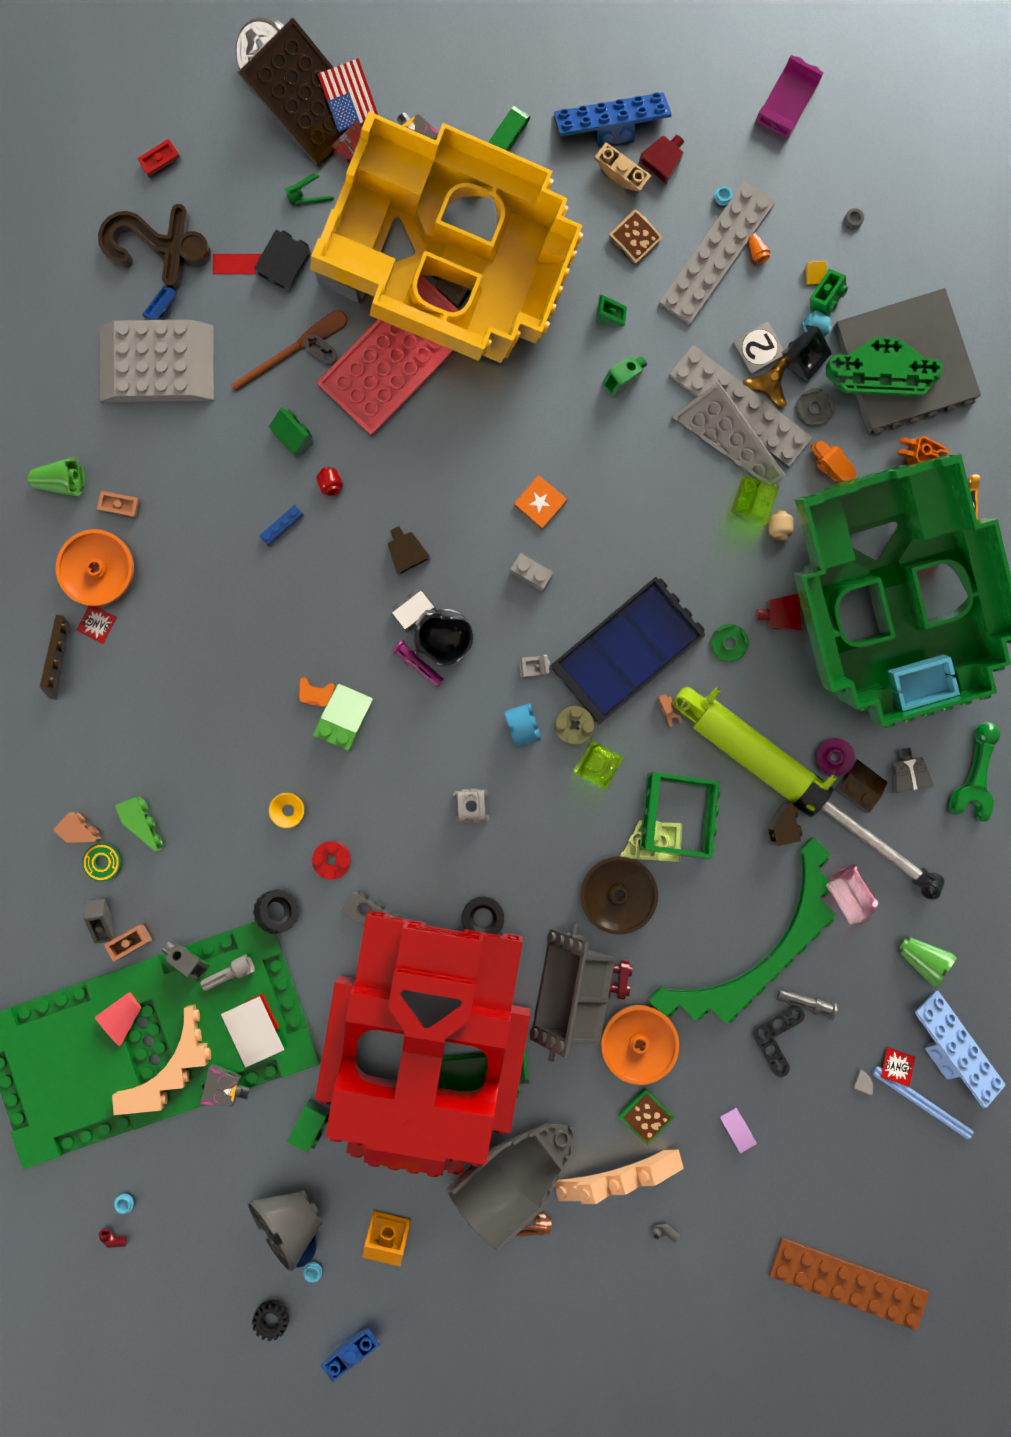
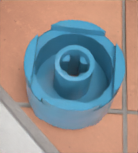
[505,703,542,747]

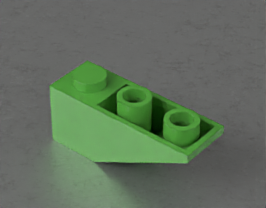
[115,797,163,852]

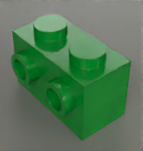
[809,269,848,316]

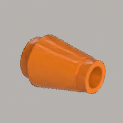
[748,234,770,264]

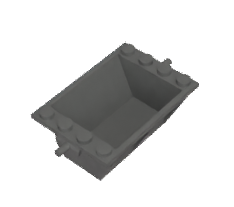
[530,924,615,1062]

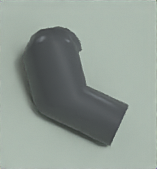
[651,1224,680,1243]

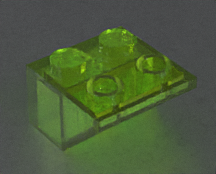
[731,474,779,527]

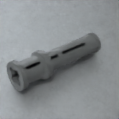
[777,988,838,1021]

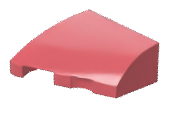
[95,992,141,1046]

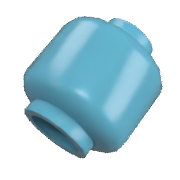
[802,310,832,336]

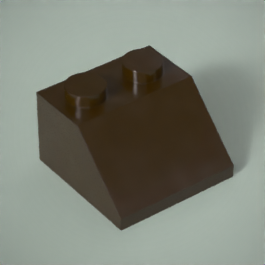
[834,759,888,813]

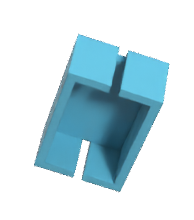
[887,654,960,711]

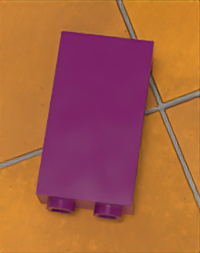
[756,55,824,138]

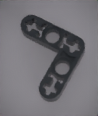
[752,1005,805,1077]

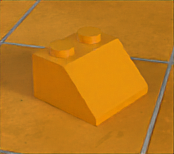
[362,1211,411,1267]

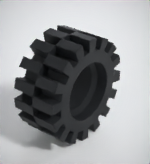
[252,1300,289,1341]

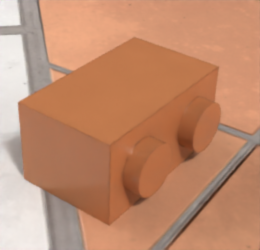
[104,924,152,962]

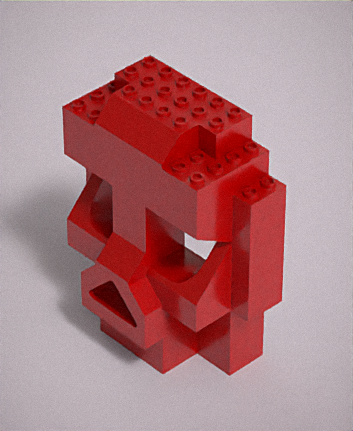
[315,910,530,1177]

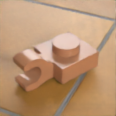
[657,694,682,728]

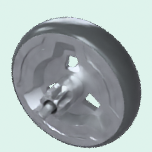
[236,17,284,70]

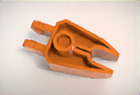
[897,436,950,465]
[811,440,857,483]

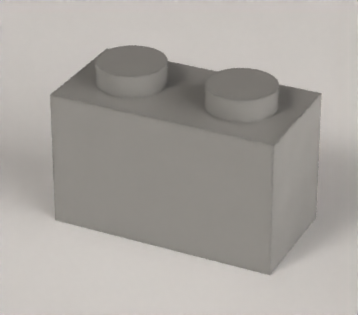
[510,553,553,592]

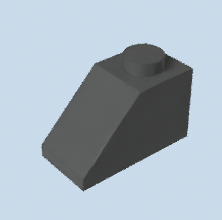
[84,898,114,944]

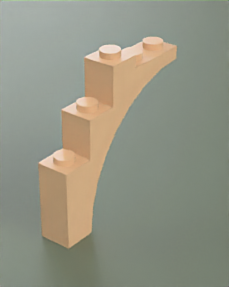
[112,1005,211,1115]
[554,1149,684,1204]

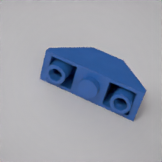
[321,1328,380,1382]

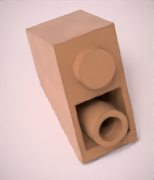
[53,812,102,843]

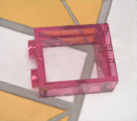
[826,864,879,925]

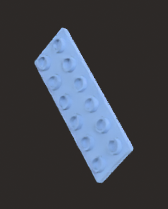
[915,991,1005,1108]

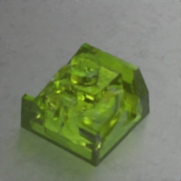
[572,739,624,791]

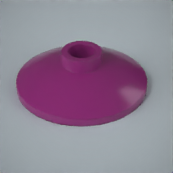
[816,738,855,777]

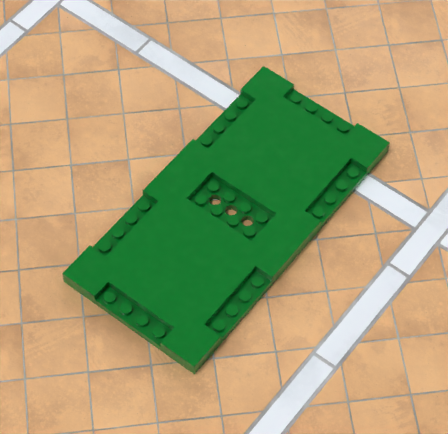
[0,916,320,1170]

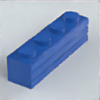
[259,504,304,547]

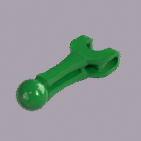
[949,722,1000,822]

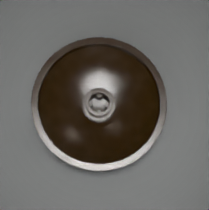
[580,856,658,934]

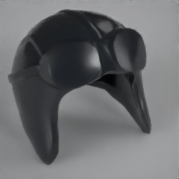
[413,609,473,667]

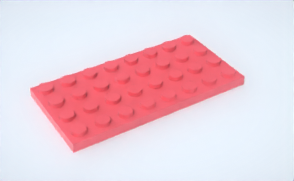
[316,275,459,436]

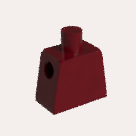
[639,135,684,185]
[756,594,802,632]

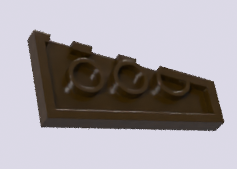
[40,615,69,700]

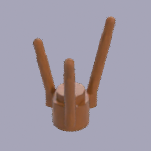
[515,1213,551,1237]

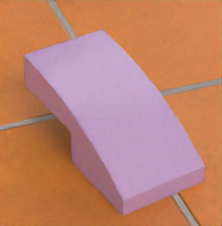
[720,1108,757,1154]

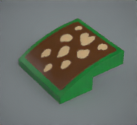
[618,1088,675,1145]

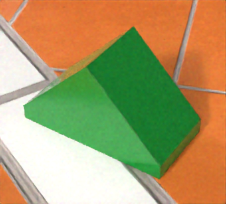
[596,295,627,326]

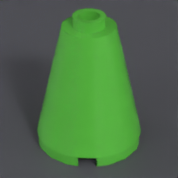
[27,457,85,496]
[899,938,957,988]

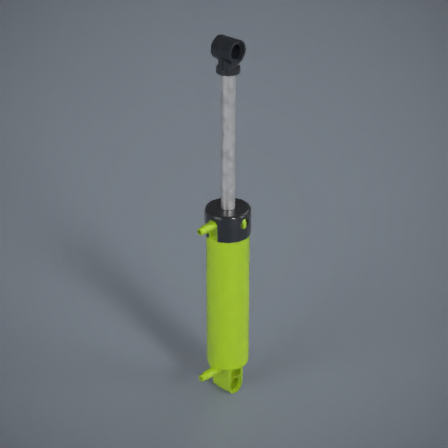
[673,687,945,900]

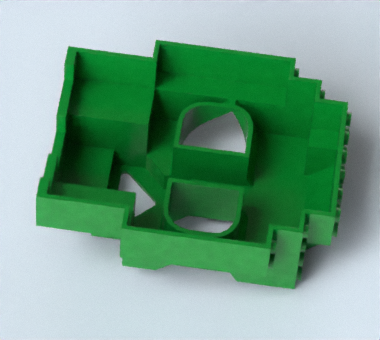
[793,454,1011,728]

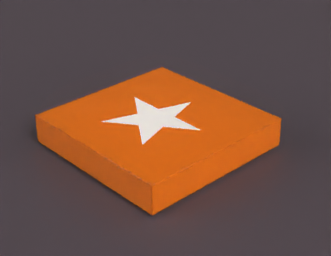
[514,475,567,529]

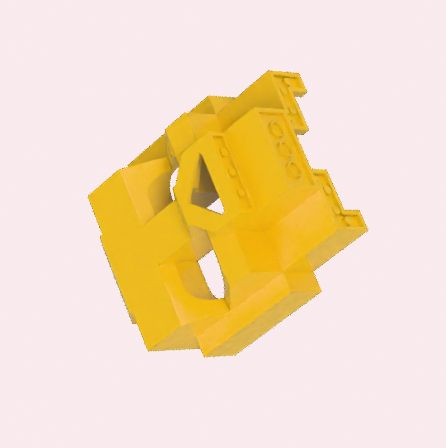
[310,112,583,363]

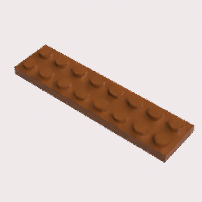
[768,1237,930,1331]

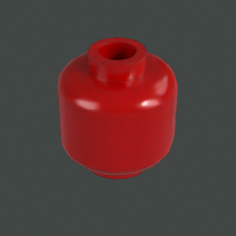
[316,467,343,496]

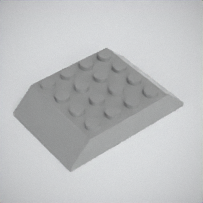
[100,320,214,402]

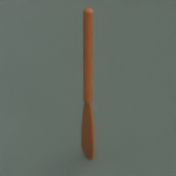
[231,310,347,390]

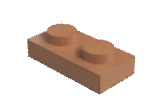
[97,491,140,518]

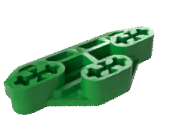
[825,337,943,397]

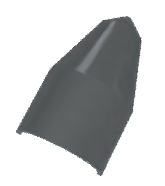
[446,1123,575,1252]

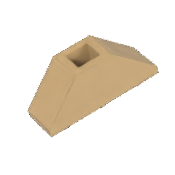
[594,142,652,192]

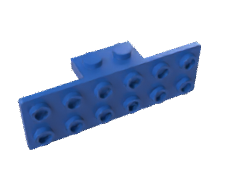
[554,92,671,147]

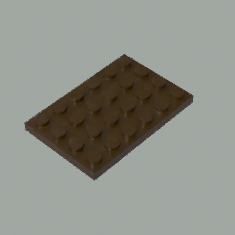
[237,18,348,165]

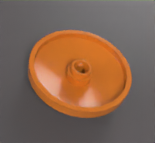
[56,529,134,607]
[601,1005,679,1085]

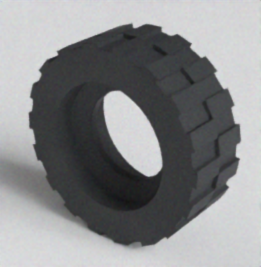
[253,889,299,934]
[462,896,504,935]

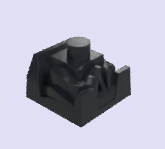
[781,325,832,381]

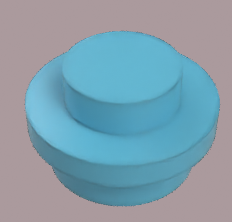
[714,186,733,206]
[114,1194,134,1214]
[302,1262,322,1283]

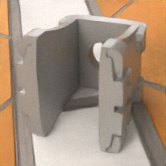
[453,788,489,824]

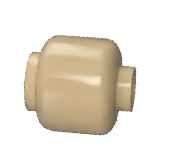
[768,511,794,540]

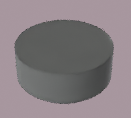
[844,208,864,229]

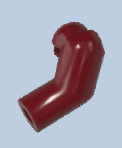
[99,1229,127,1248]

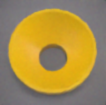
[269,793,304,828]

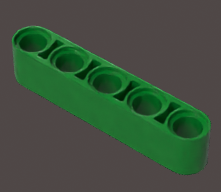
[488,106,530,152]

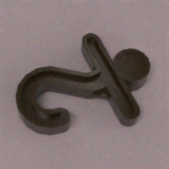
[98,204,211,290]

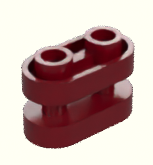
[608,960,633,1000]

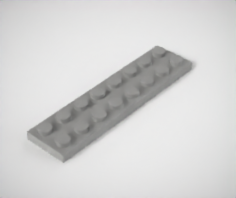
[659,181,775,325]
[669,345,812,468]

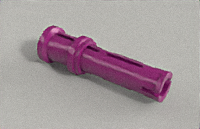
[391,639,444,688]

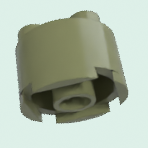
[555,706,594,745]

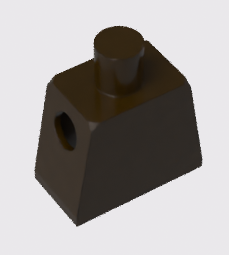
[388,526,430,576]

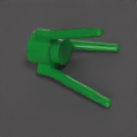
[285,173,334,206]

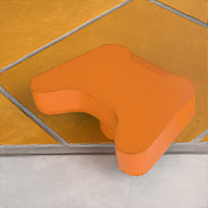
[299,677,335,707]

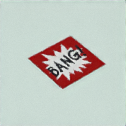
[76,606,117,644]
[881,1047,916,1087]

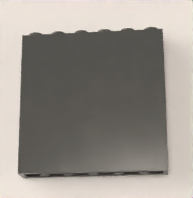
[833,288,981,434]

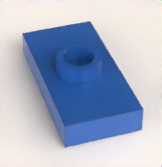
[142,285,177,320]

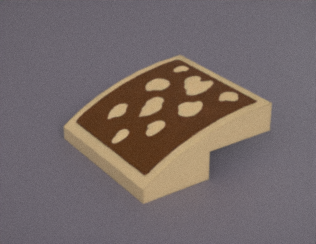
[608,209,663,264]

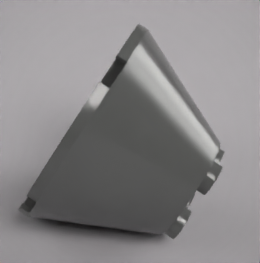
[248,1190,323,1272]

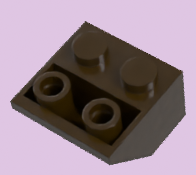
[767,803,802,846]

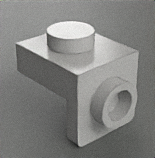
[519,655,550,677]

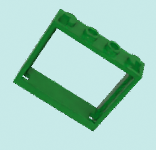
[640,772,721,859]

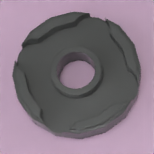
[796,388,835,427]

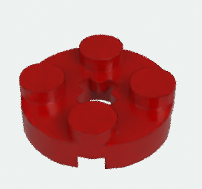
[312,841,351,880]

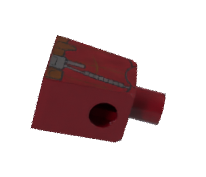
[332,121,362,165]

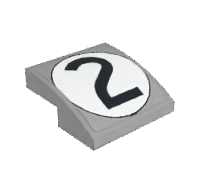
[733,322,784,374]

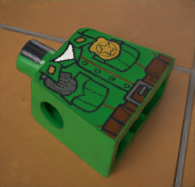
[602,356,647,398]

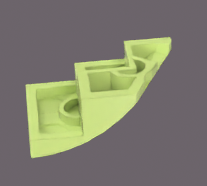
[620,820,682,862]

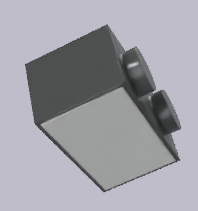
[391,589,436,633]

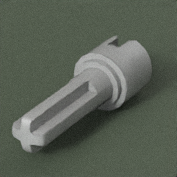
[200,954,255,991]

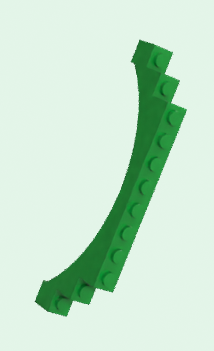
[647,837,836,1024]

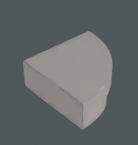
[853,1069,873,1095]

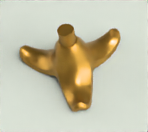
[743,358,787,408]

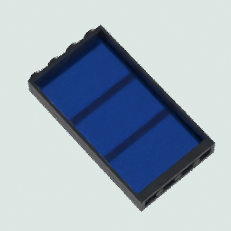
[550,577,705,725]

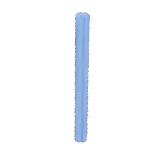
[872,1066,974,1139]

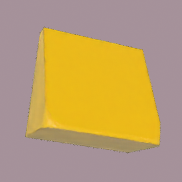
[805,261,827,285]

